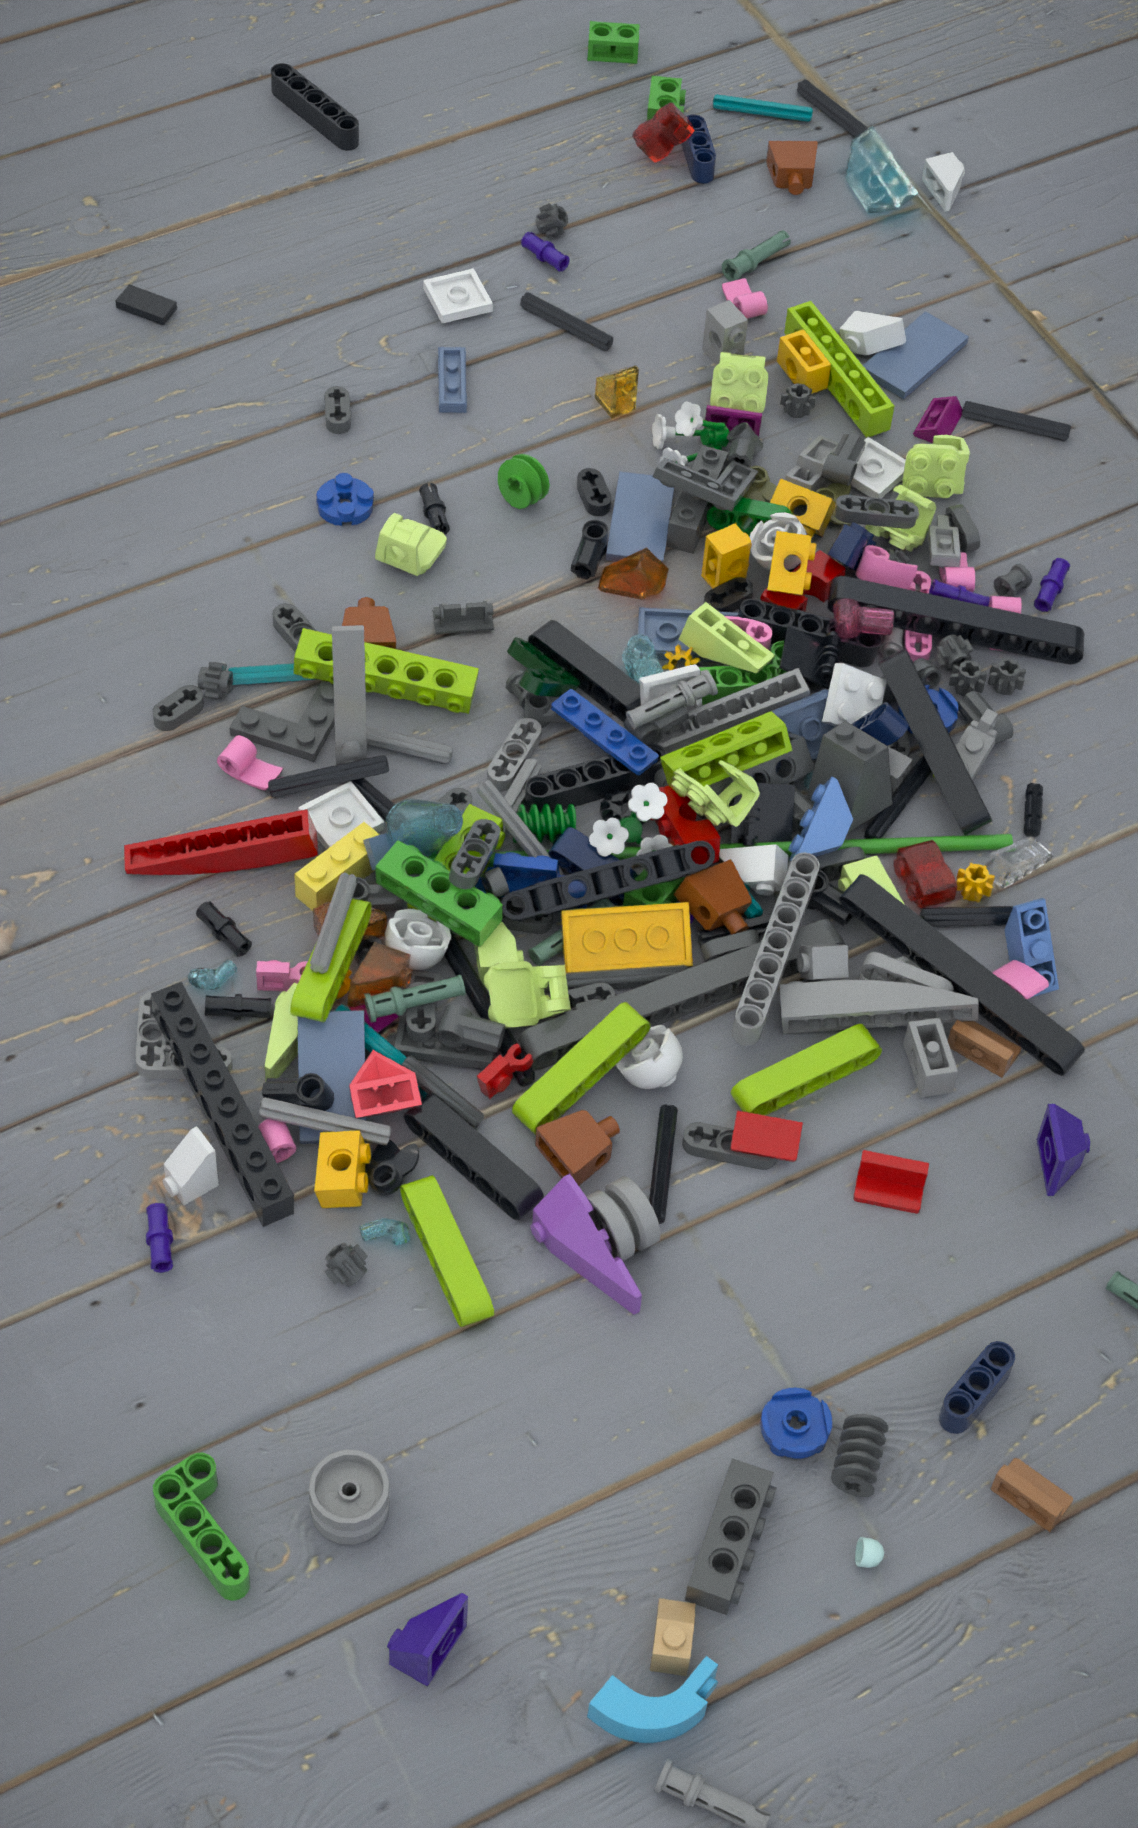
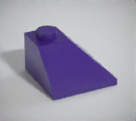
[1036,1104,1090,1196]
[387,1593,468,1687]

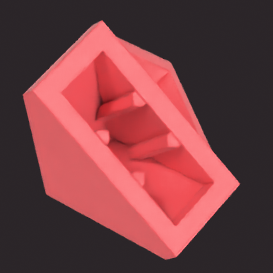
[349,1050,422,1118]

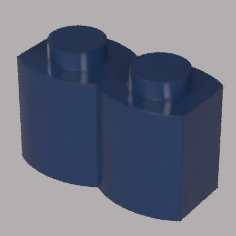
[827,522,877,572]

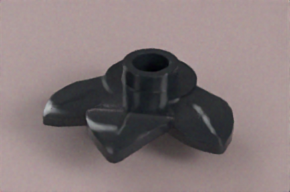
[365,1139,419,1196]

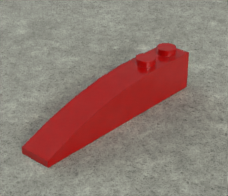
[124,809,319,875]

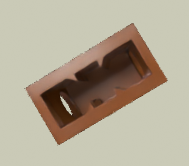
[766,141,818,195]
[342,597,396,649]
[674,859,752,935]
[535,1110,620,1186]

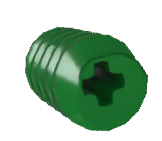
[513,804,576,843]

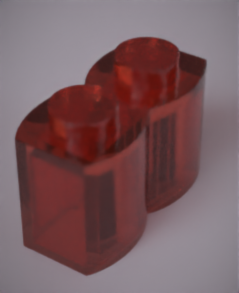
[632,102,694,162]
[893,840,958,909]

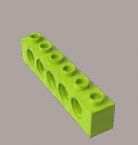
[784,301,895,438]
[294,628,479,714]

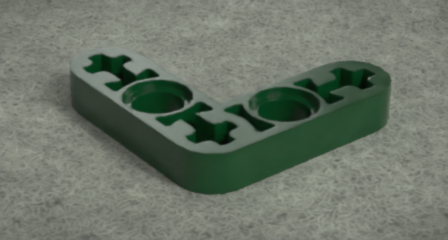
[507,637,580,697]

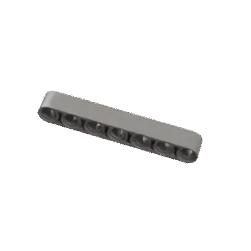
[732,852,820,1046]

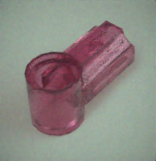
[833,598,894,638]

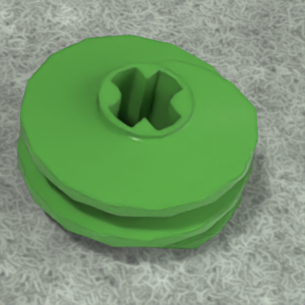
[497,454,550,509]

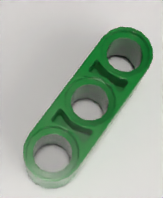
[706,497,793,537]

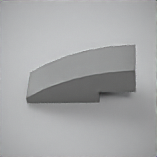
[785,435,839,492]

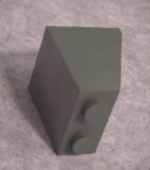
[806,721,893,834]

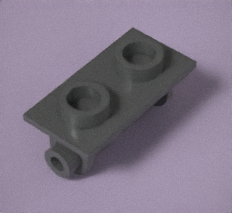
[432,601,494,634]

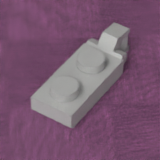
[928,515,961,568]
[956,708,999,780]

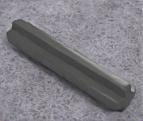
[401,1056,485,1129]

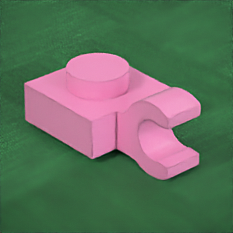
[256,960,308,991]

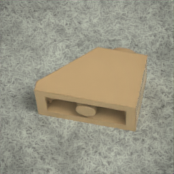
[650,1598,696,1676]

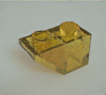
[595,365,639,418]

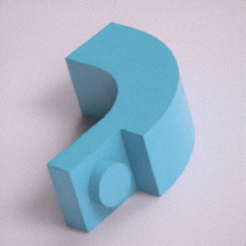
[587,1656,718,1743]

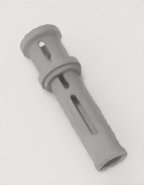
[626,669,718,730]
[654,1759,771,1828]

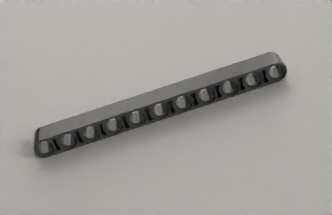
[518,919,846,1069]

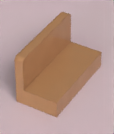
[948,1020,1021,1078]
[990,1458,1073,1532]

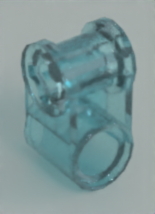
[622,634,663,683]

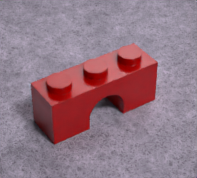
[760,550,846,612]
[650,786,721,865]

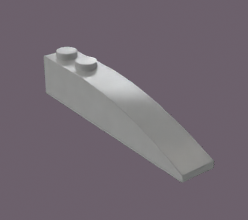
[332,625,367,765]
[658,668,810,754]
[779,979,979,1034]

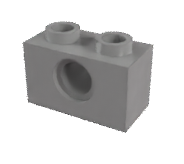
[702,300,748,365]
[903,1017,958,1098]

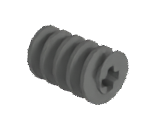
[831,1414,889,1497]

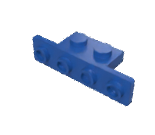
[551,689,659,775]
[475,852,587,909]

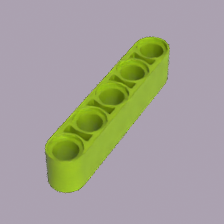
[290,898,372,1022]
[512,1002,651,1135]
[730,1024,882,1116]
[400,1175,494,1327]

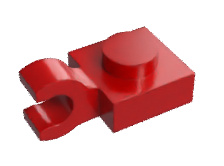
[476,1044,533,1099]

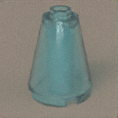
[385,798,463,858]

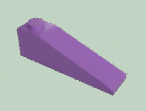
[530,1174,642,1315]

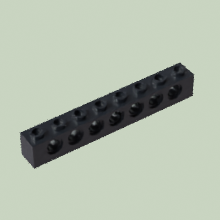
[151,981,294,1227]

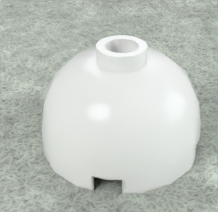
[750,512,807,571]
[385,909,451,970]
[616,1025,683,1089]

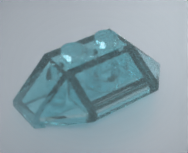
[845,125,919,214]

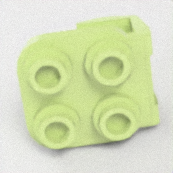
[710,352,768,413]
[902,435,970,498]
[865,485,936,552]
[375,513,447,576]
[671,760,760,827]
[484,961,571,1028]

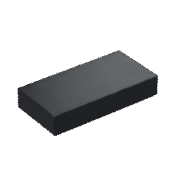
[115,284,177,325]

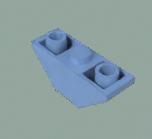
[788,777,853,861]
[1004,898,1059,998]

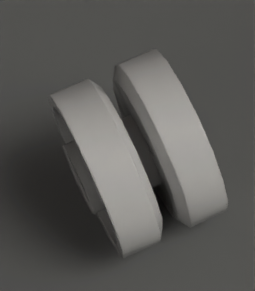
[586,1176,661,1261]
[309,1449,390,1545]

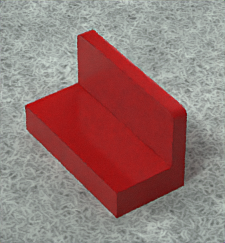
[730,1111,803,1162]
[853,1150,929,1214]

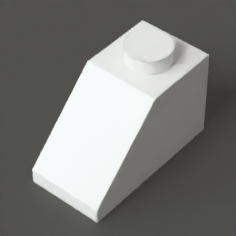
[922,152,965,212]
[839,311,906,355]
[719,844,788,896]
[162,1126,219,1205]

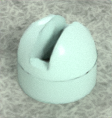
[855,1537,884,1568]

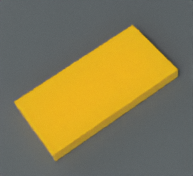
[561,902,693,973]

